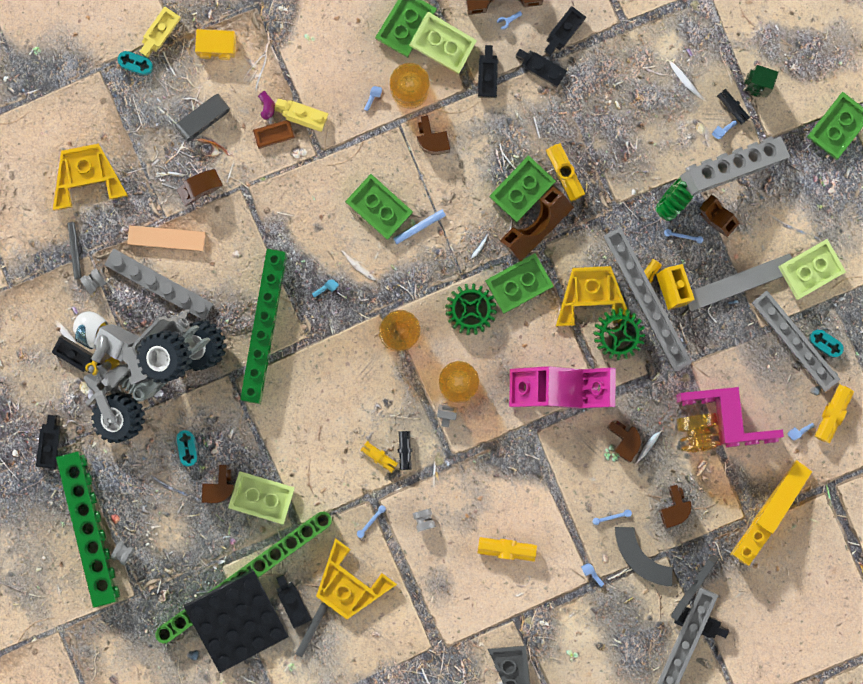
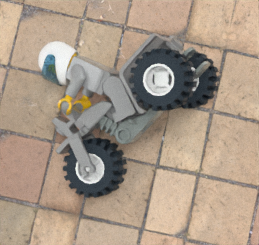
[73,310,227,443]

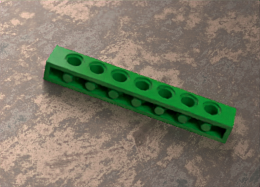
[240,249,287,405]
[56,451,120,608]

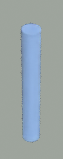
[393,210,446,244]

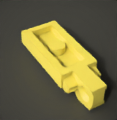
[140,7,181,58]
[275,99,329,132]

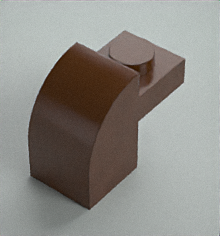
[417,115,450,155]
[176,169,223,206]
[699,194,740,238]
[607,421,641,463]
[201,465,235,503]
[659,484,691,528]

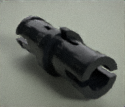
[717,89,750,125]
[397,431,413,470]

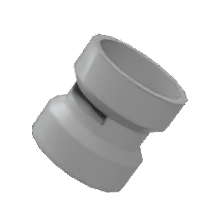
[80,268,107,294]
[412,508,436,532]

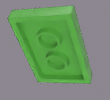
[375,0,437,58]
[807,92,863,160]
[489,155,556,223]
[345,174,413,240]
[485,253,554,314]

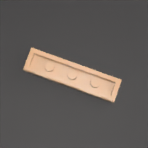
[127,225,206,252]

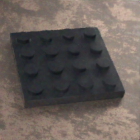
[183,569,289,673]

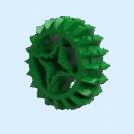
[655,177,693,221]
[445,283,497,335]
[593,308,646,360]

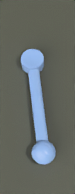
[664,229,703,243]
[357,505,386,538]
[592,509,632,525]

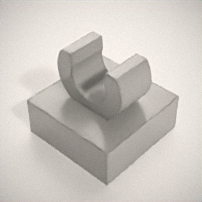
[437,404,458,427]

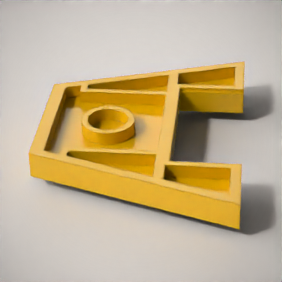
[53,143,128,211]
[555,266,630,326]
[316,538,397,619]

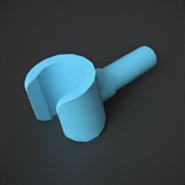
[312,280,339,297]

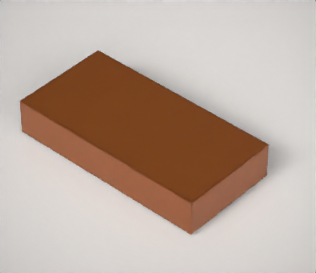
[253,120,295,149]

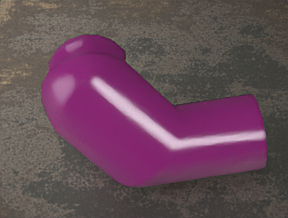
[258,91,275,120]

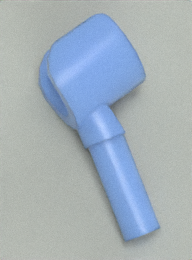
[497,11,522,30]
[364,86,382,111]
[712,120,738,139]
[787,423,815,440]
[581,563,604,587]

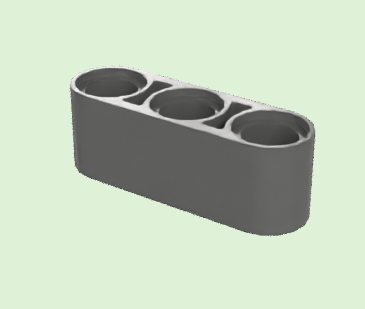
[175,94,230,142]

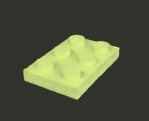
[409,12,477,74]
[778,239,846,300]
[228,471,295,525]

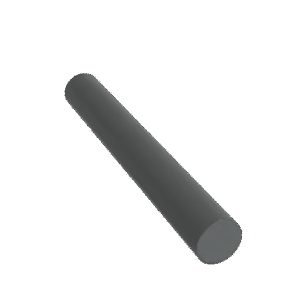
[67,222,82,280]
[295,602,328,657]

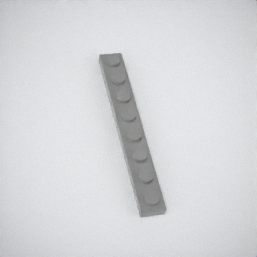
[603,227,692,372]

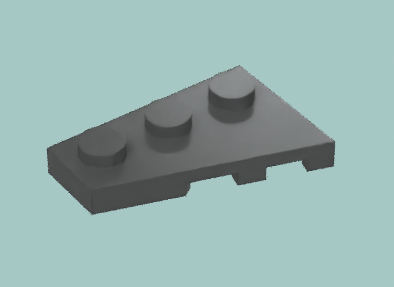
[488,645,530,684]

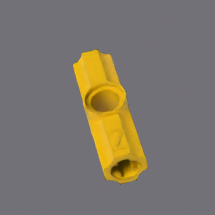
[545,143,585,202]
[814,384,854,443]
[477,537,537,562]

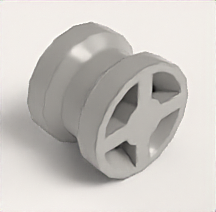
[111,542,134,565]

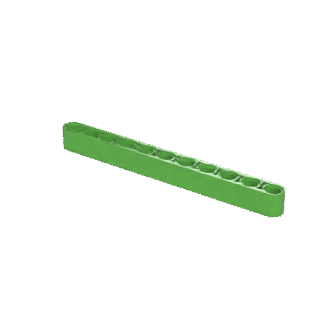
[155,512,332,643]

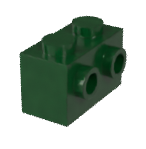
[744,65,779,97]

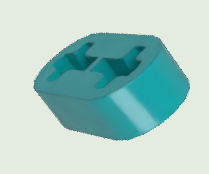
[117,51,153,76]
[809,330,844,358]
[177,430,198,466]

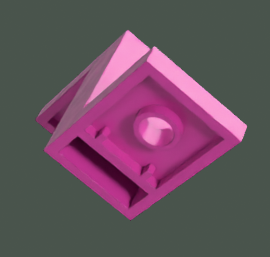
[509,366,616,409]
[676,387,784,448]

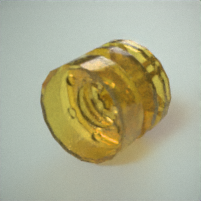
[390,63,430,109]
[379,310,420,352]
[439,361,479,403]
[676,413,721,453]

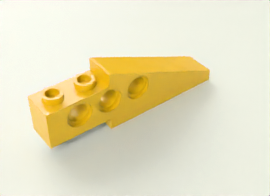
[730,460,812,566]

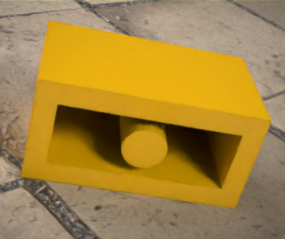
[195,29,236,60]
[656,264,695,310]

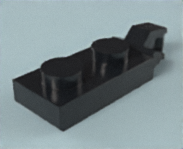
[544,6,587,56]
[478,45,498,98]
[515,49,567,88]
[52,335,102,373]
[36,415,61,469]
[276,575,312,629]
[674,607,729,638]

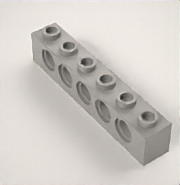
[680,136,790,196]

